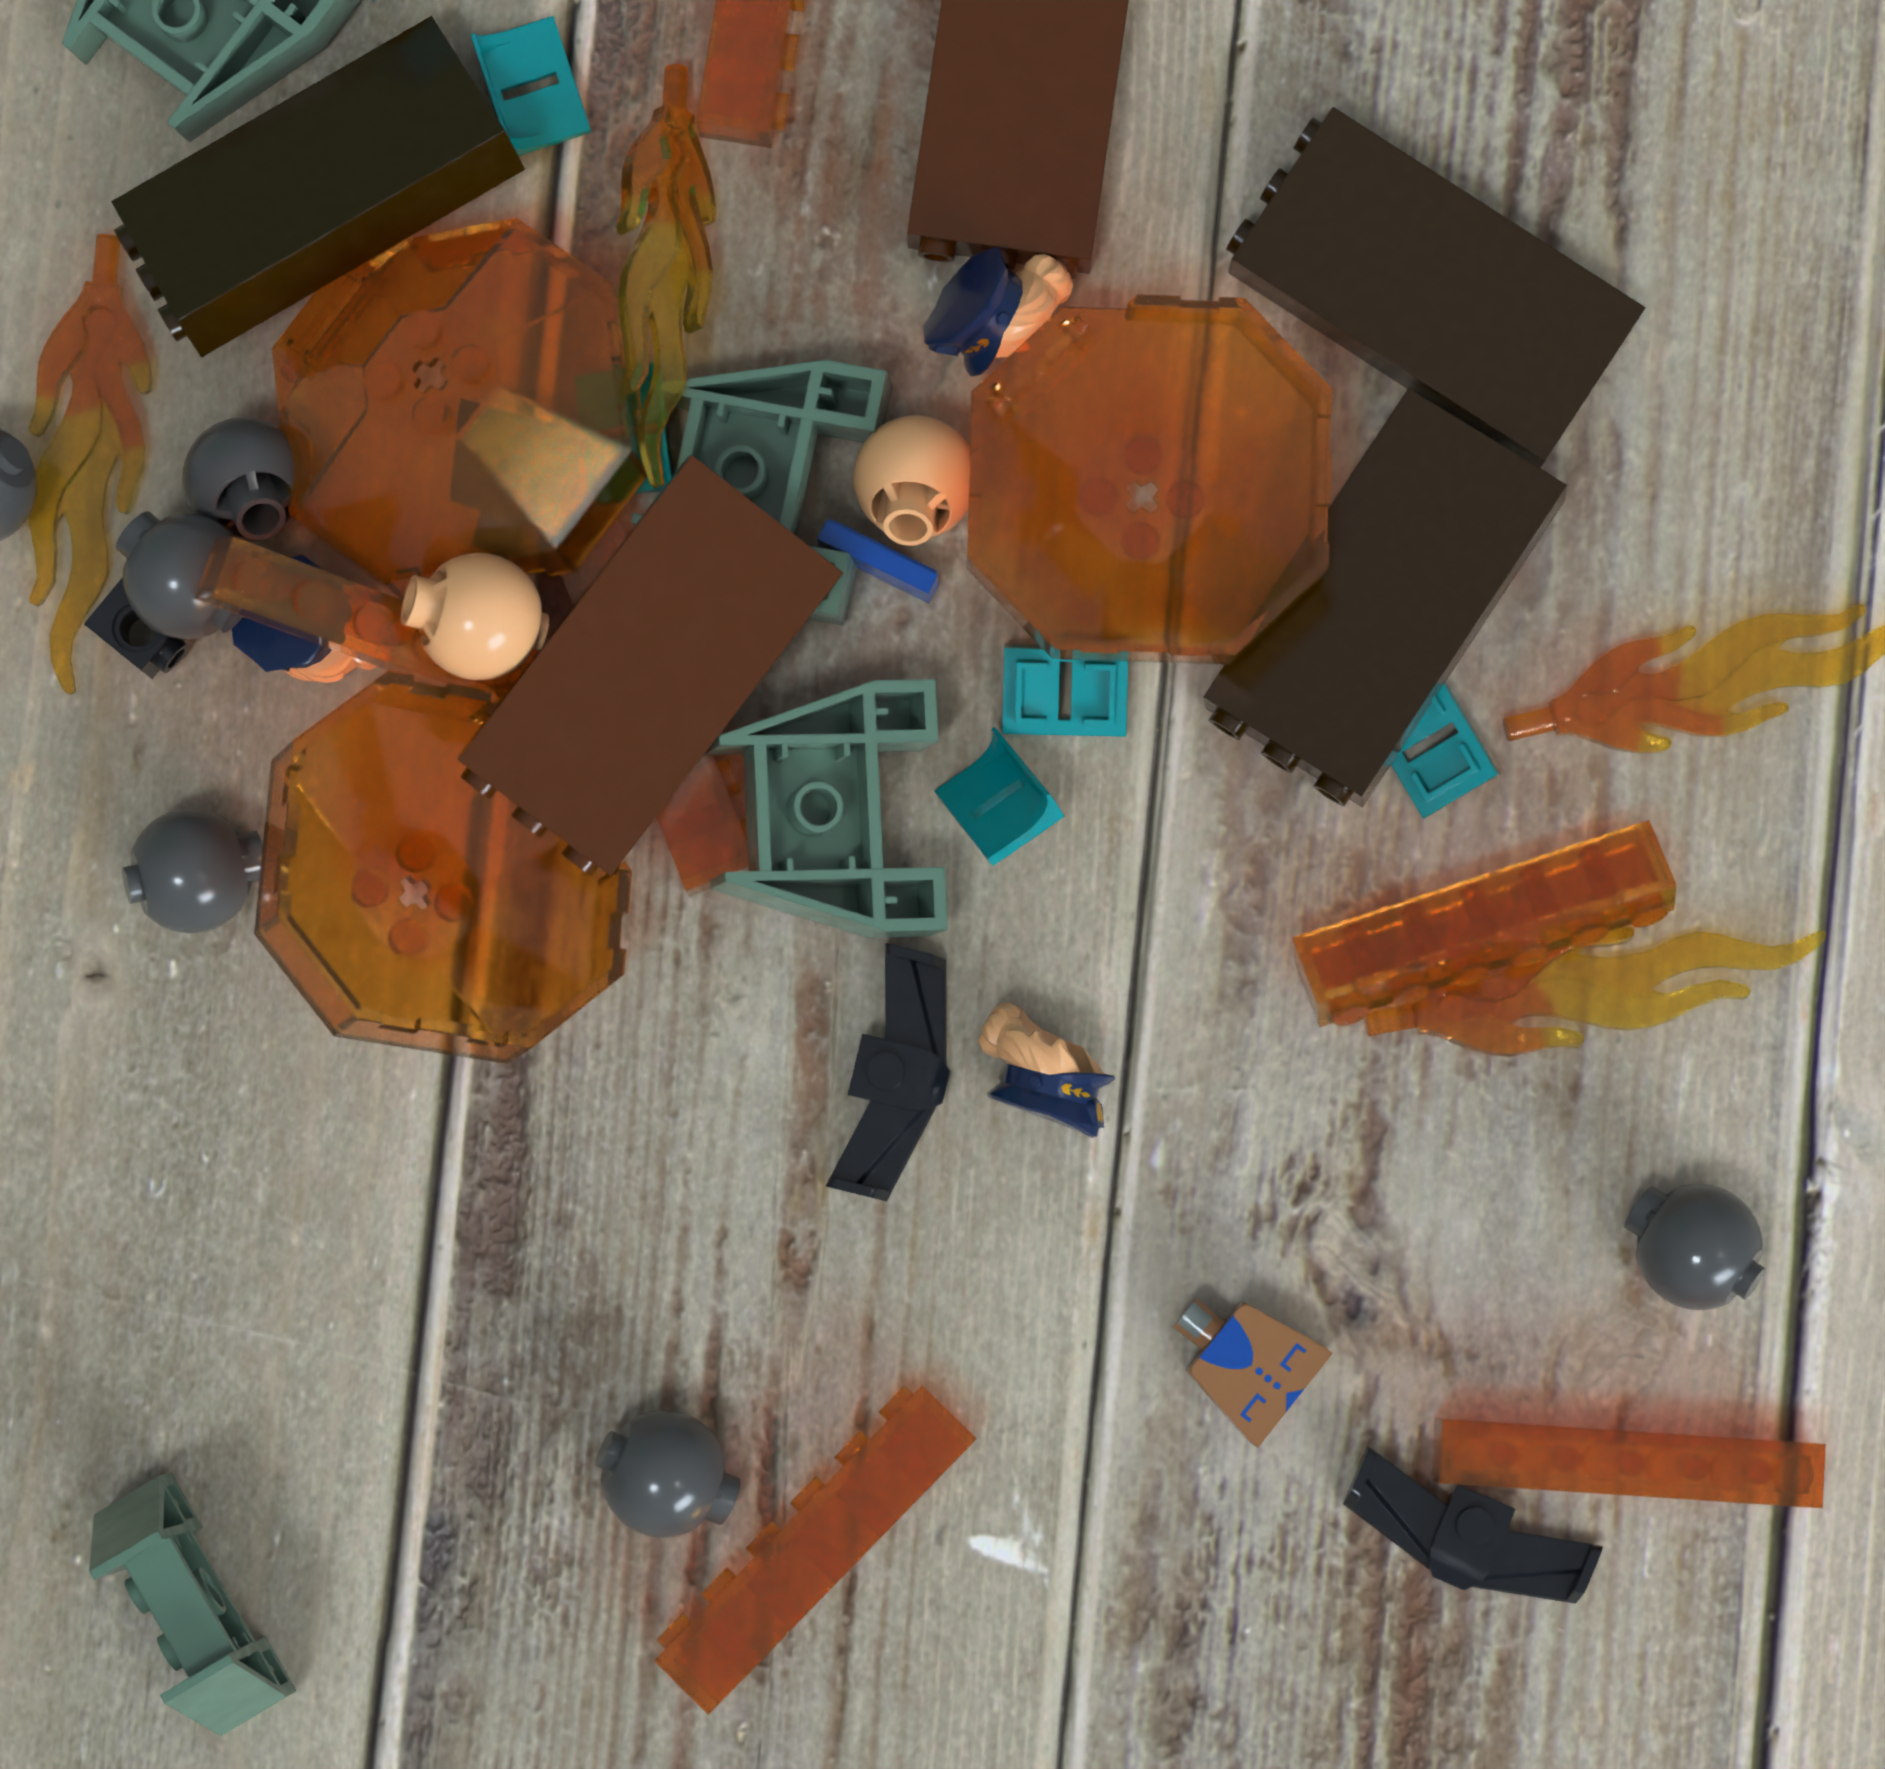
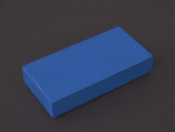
[817,519,939,604]

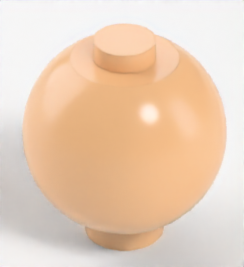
[853,415,977,546]
[401,553,549,680]

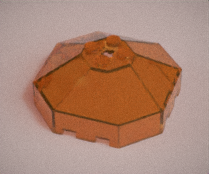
[272,217,650,602]
[966,294,1333,665]
[254,670,632,1064]

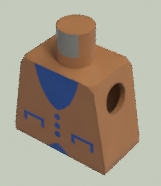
[1173,1298,1333,1448]

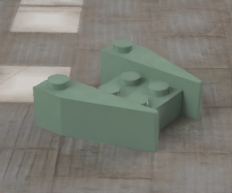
[62,0,361,142]
[631,360,893,626]
[704,679,948,938]
[89,1473,296,1736]

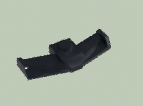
[826,943,950,1202]
[1343,1446,1603,1604]

